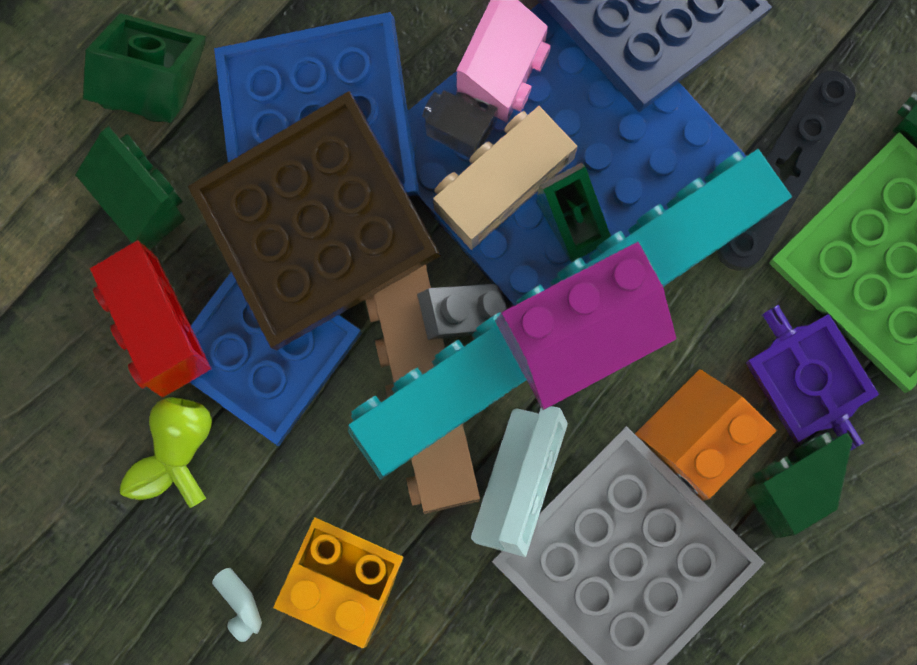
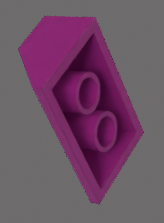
[495,242,676,410]

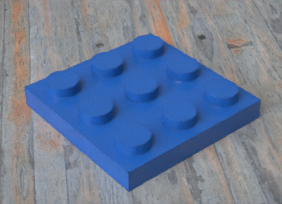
[190,271,362,447]

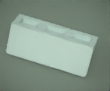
[471,406,568,557]

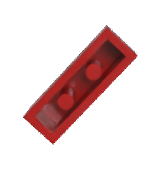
[90,240,211,398]

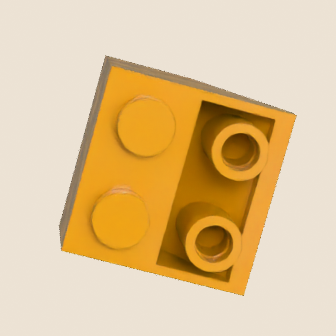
[273,517,404,648]

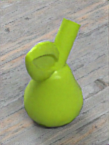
[120,397,212,508]

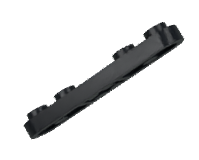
[717,71,856,271]

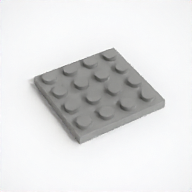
[492,426,765,665]

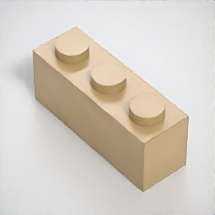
[433,106,578,250]

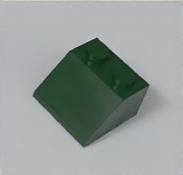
[83,13,206,123]

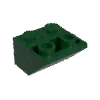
[75,126,186,249]
[745,432,852,539]

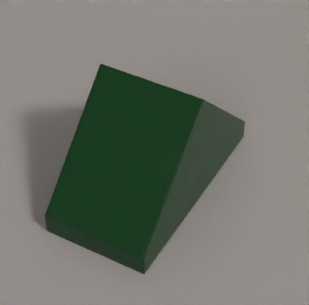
[536,162,611,262]

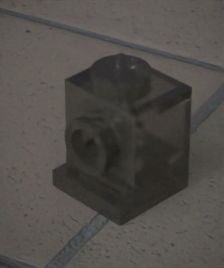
[422,90,498,158]

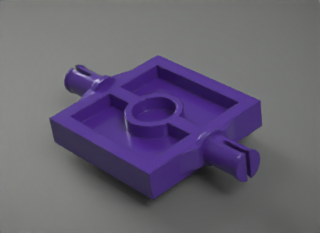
[746,305,879,450]

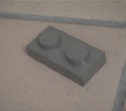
[417,284,507,340]

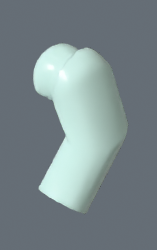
[212,568,262,642]

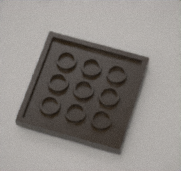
[188,91,441,350]

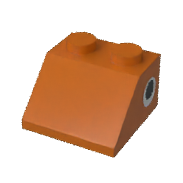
[635,369,777,501]

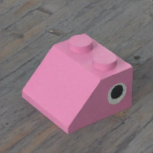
[457,0,551,122]

